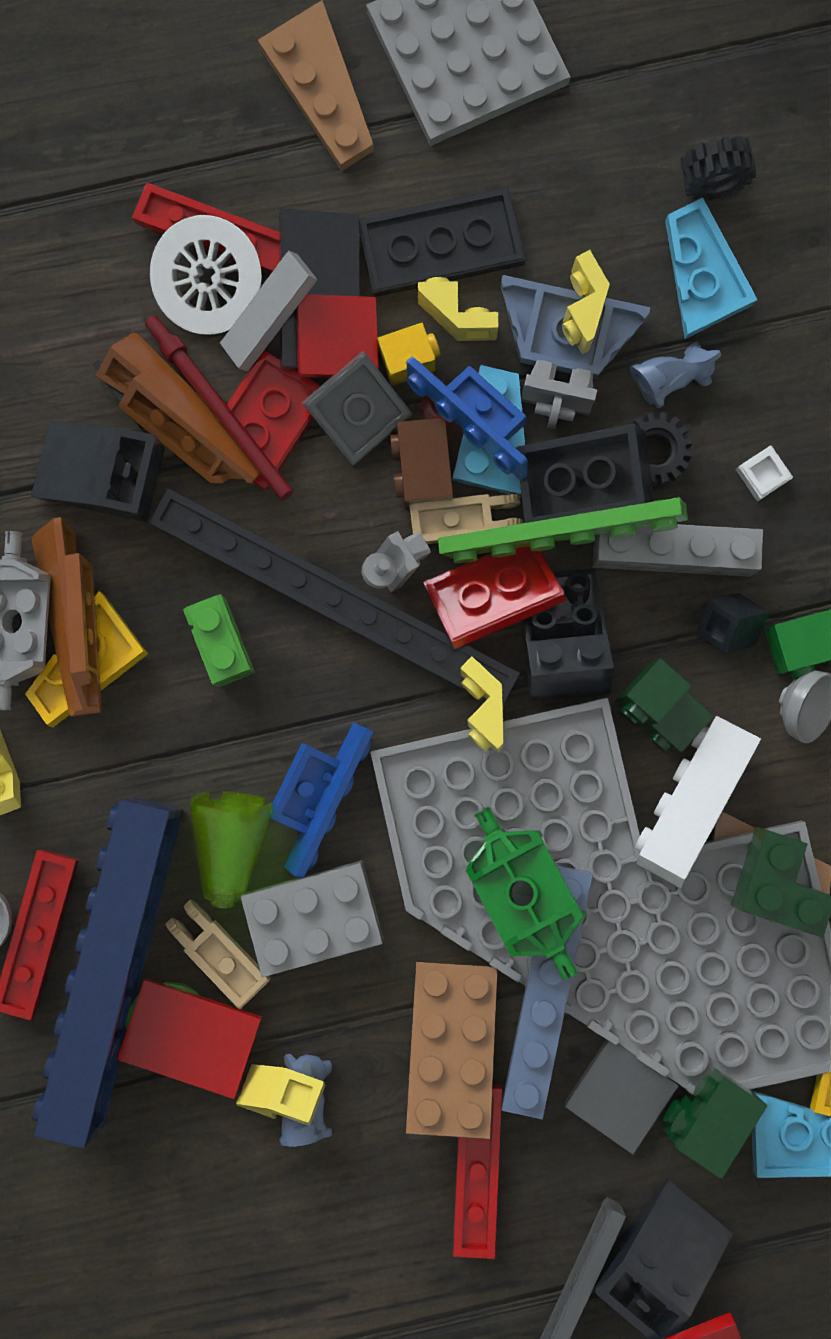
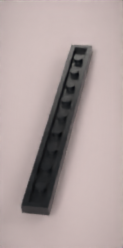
[149,488,520,705]

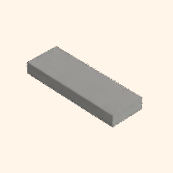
[220,250,318,371]

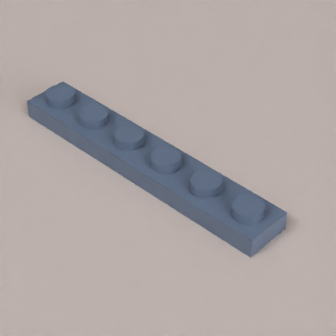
[501,865,593,1119]

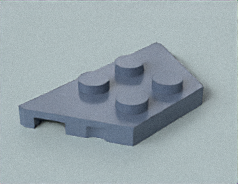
[501,275,650,379]

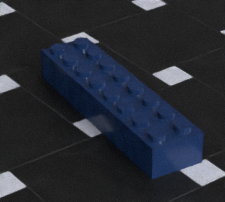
[32,798,184,1148]

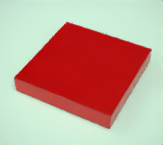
[296,294,378,378]

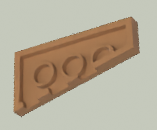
[258,0,374,171]

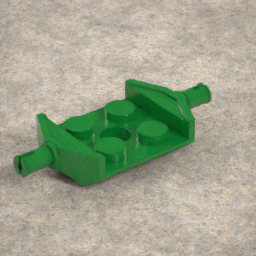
[466,807,587,981]

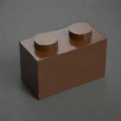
[390,418,453,509]

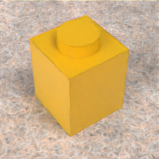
[377,323,440,386]

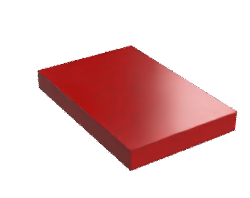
[227,350,321,491]
[423,546,566,649]
[117,978,262,1099]

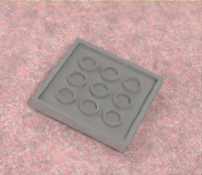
[366,0,570,146]

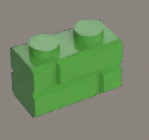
[183,594,255,687]

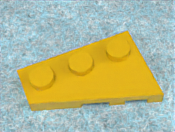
[25,591,148,728]

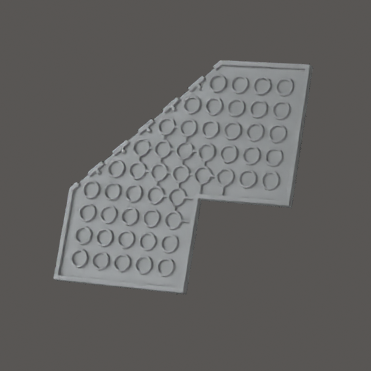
[370,698,831,1095]

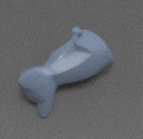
[630,341,721,408]
[279,1054,332,1147]

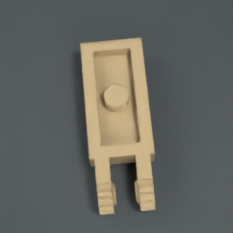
[410,494,523,544]
[165,899,271,1009]

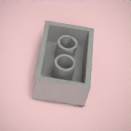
[241,860,384,977]

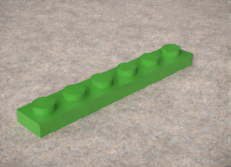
[438,497,688,563]

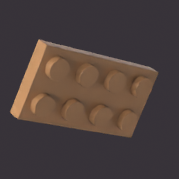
[406,962,497,1139]

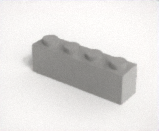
[592,524,763,577]

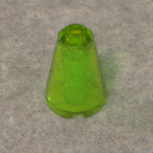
[190,791,273,908]

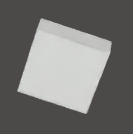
[735,445,793,502]

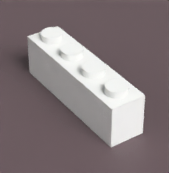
[634,716,761,888]

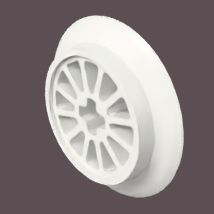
[150,215,262,335]

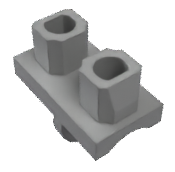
[521,360,597,430]
[361,531,431,593]

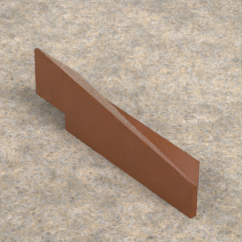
[96,333,261,483]
[31,517,102,717]

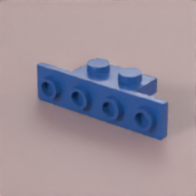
[406,356,528,481]
[267,723,373,879]

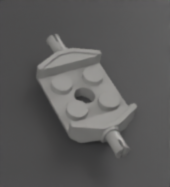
[0,531,51,711]

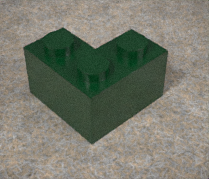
[615,658,714,753]
[731,826,831,938]
[662,1068,768,1179]

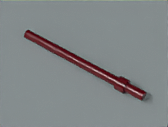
[145,315,294,501]

